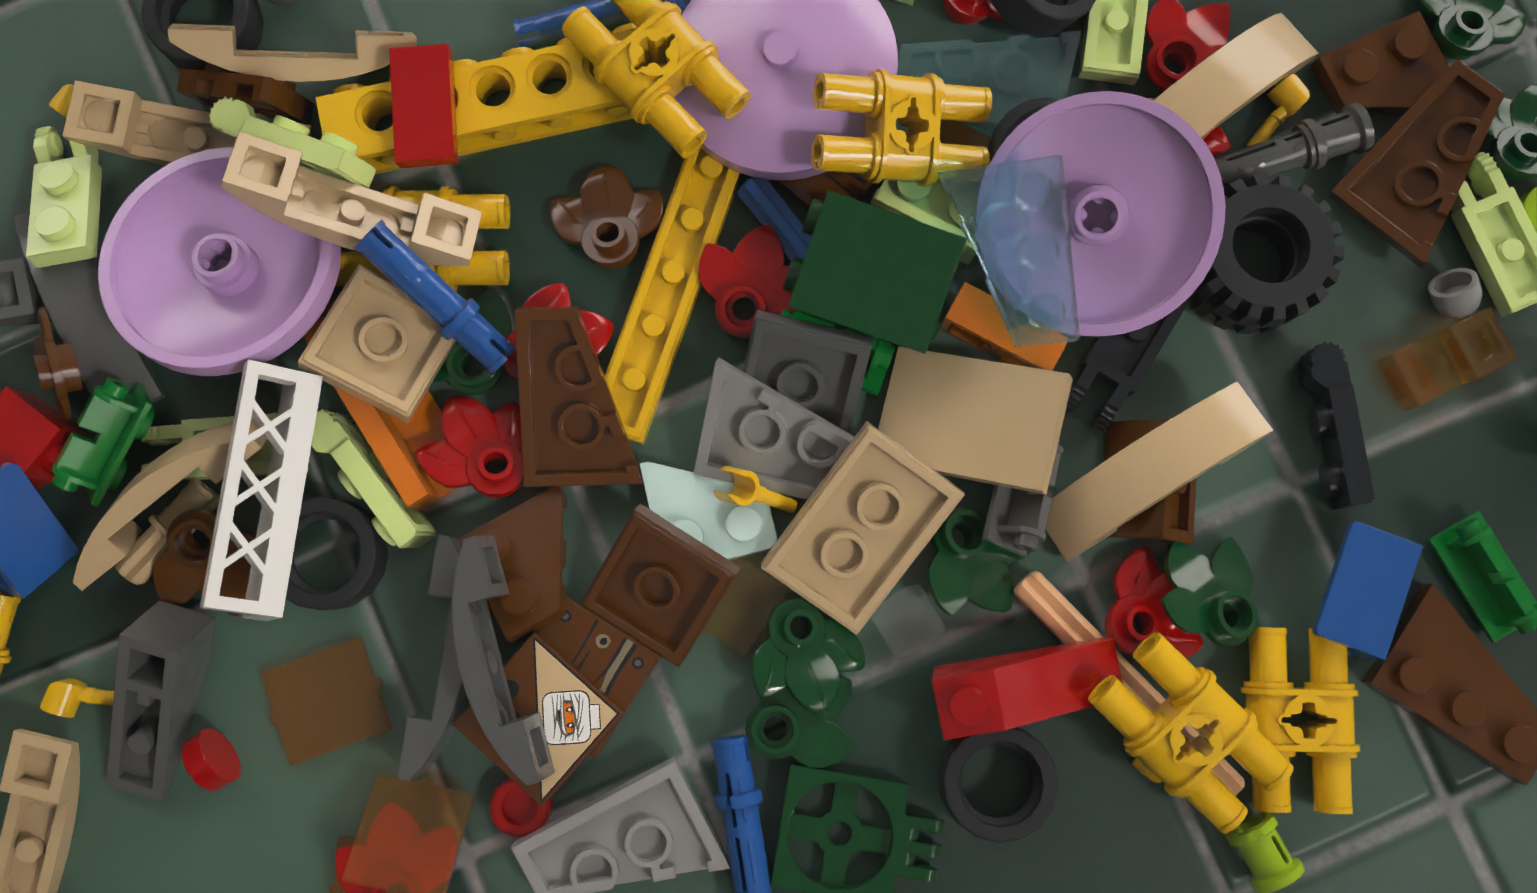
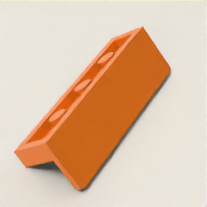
[303,297,458,511]

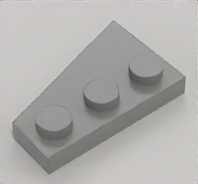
[694,357,854,500]
[511,756,730,893]

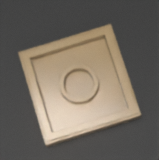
[298,265,456,424]

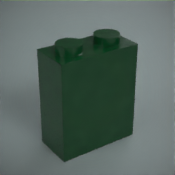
[783,190,967,354]

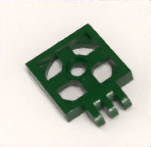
[771,762,945,893]

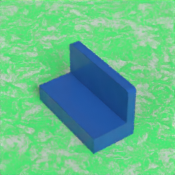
[0,462,78,599]
[1312,522,1423,660]

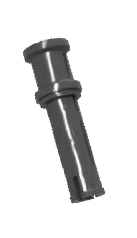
[1215,102,1375,189]

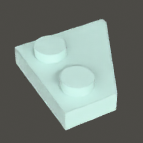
[640,462,777,560]

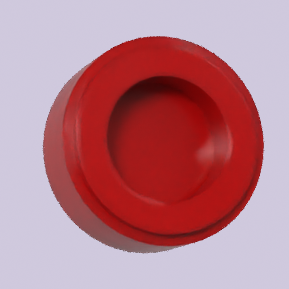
[181,728,241,792]
[490,778,553,838]

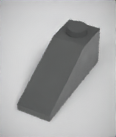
[106,601,216,802]

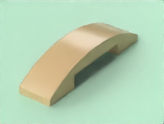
[1153,13,1319,139]
[168,24,417,82]
[62,80,313,166]
[221,131,482,266]
[1045,382,1273,562]
[73,419,267,591]
[0,729,80,893]

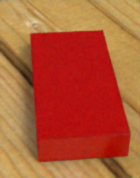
[389,44,459,168]

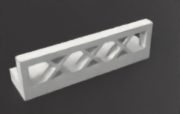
[200,360,323,621]

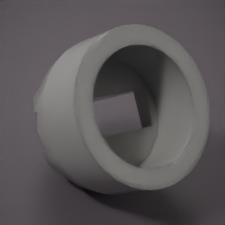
[1428,268,1482,319]

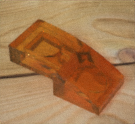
[1376,307,1518,412]

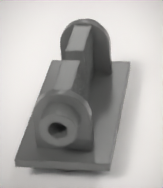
[982,437,1064,557]

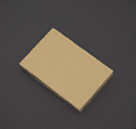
[878,346,1073,495]
[761,421,965,635]

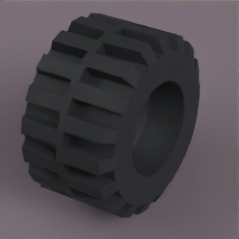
[1192,174,1344,334]

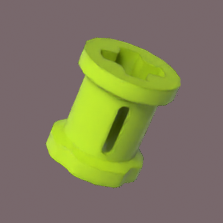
[1224,812,1305,893]

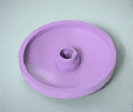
[675,0,898,181]
[977,91,1226,336]
[98,147,341,376]

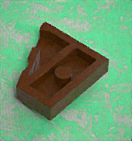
[1310,11,1449,116]
[177,64,314,125]
[458,486,567,644]

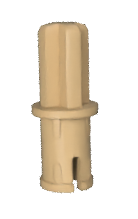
[115,478,220,585]

